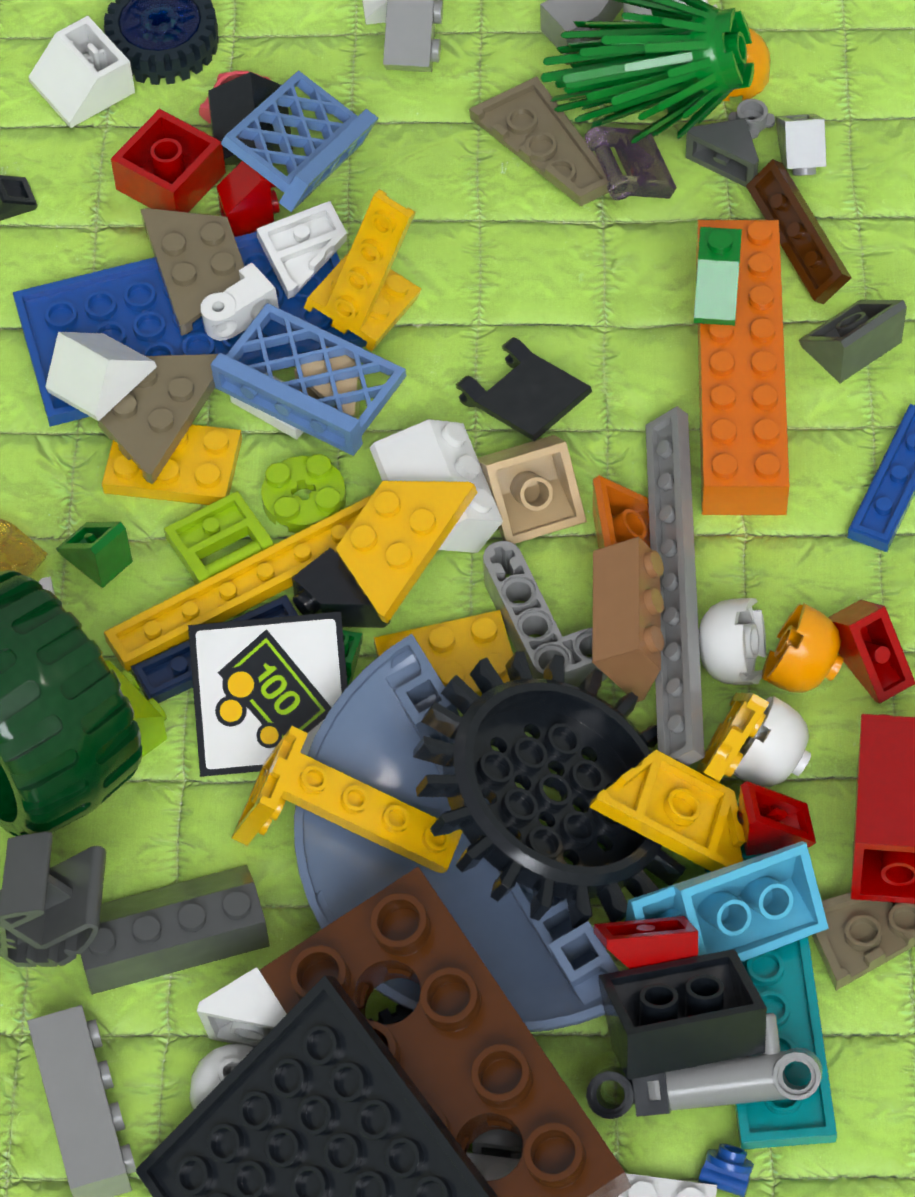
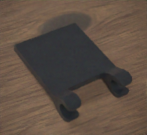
[456,337,592,441]

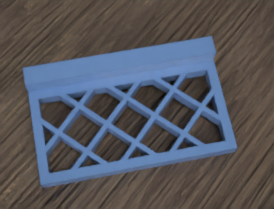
[221,70,378,212]
[210,303,406,456]

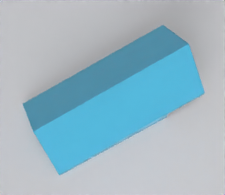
[625,841,829,962]

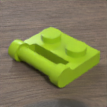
[164,491,274,585]

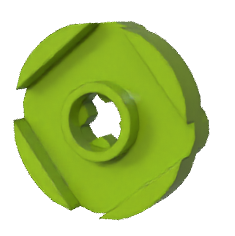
[261,454,346,534]

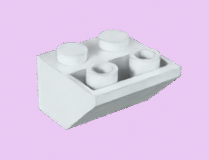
[28,16,135,128]

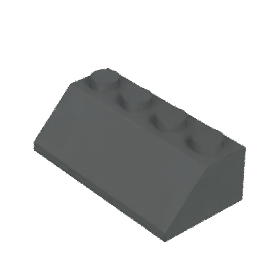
[81,865,270,995]

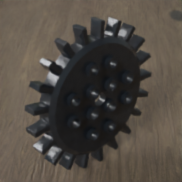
[413,651,686,928]

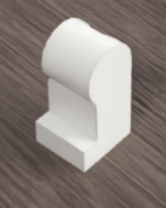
[201,263,279,341]

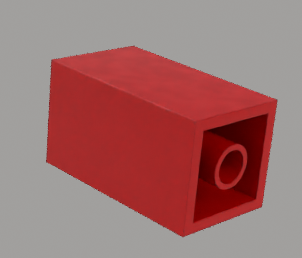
[851,714,915,904]

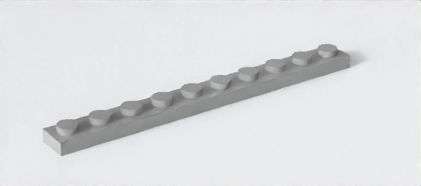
[646,406,705,766]

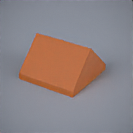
[593,475,650,549]

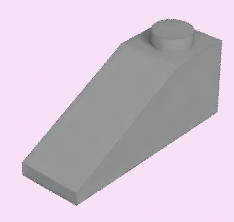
[540,0,623,55]

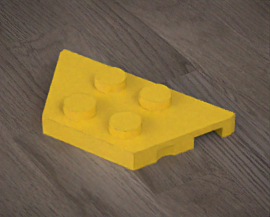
[335,481,478,624]
[696,693,769,782]
[589,750,746,872]

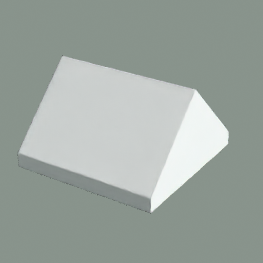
[45,332,157,421]
[197,967,287,1047]

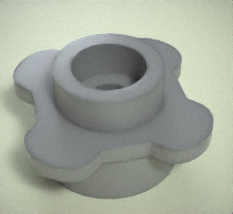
[728,99,775,139]

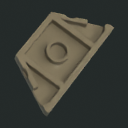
[141,208,245,336]
[98,354,218,484]

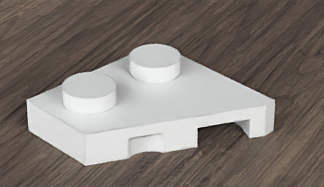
[257,201,347,299]

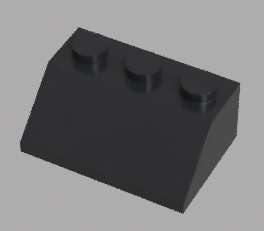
[599,949,767,1080]

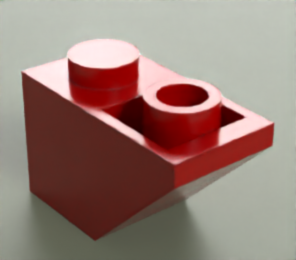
[217,161,280,237]

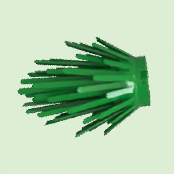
[541,0,754,144]

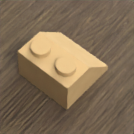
[478,435,587,544]

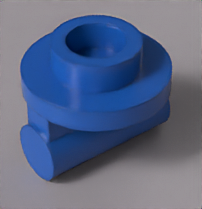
[698,1144,754,1197]

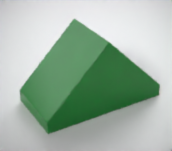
[56,522,133,588]

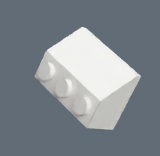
[370,419,503,553]

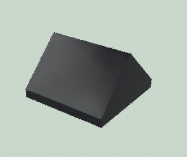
[208,72,294,165]

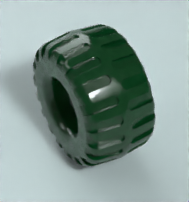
[0,570,142,836]

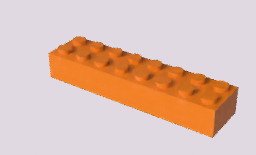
[696,220,789,515]

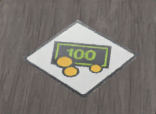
[188,612,348,777]

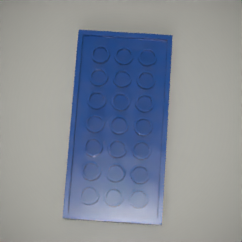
[13,232,367,427]

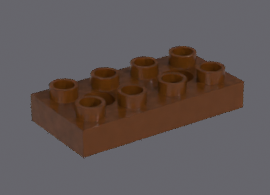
[259,867,631,1197]

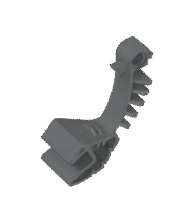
[0,832,107,967]

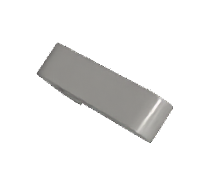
[483,541,608,687]

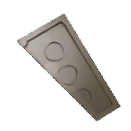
[469,76,615,206]
[812,892,915,991]

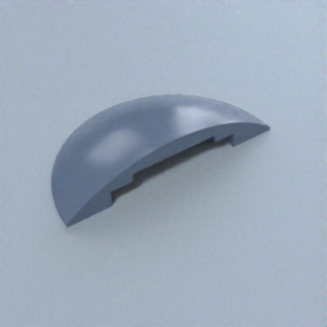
[294,634,619,1032]

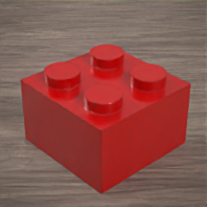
[111,109,226,213]

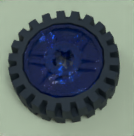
[104,0,219,85]

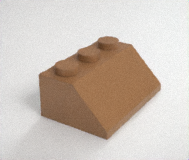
[592,537,664,702]

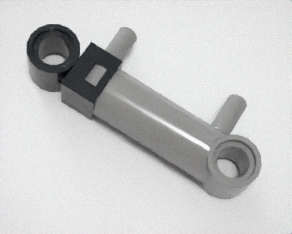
[586,1013,823,1119]

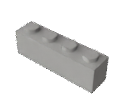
[383,0,443,72]
[27,1005,137,1197]

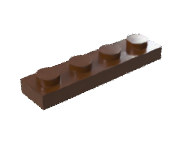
[746,159,852,304]

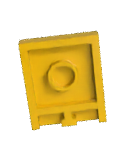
[304,189,421,352]
[232,726,462,873]

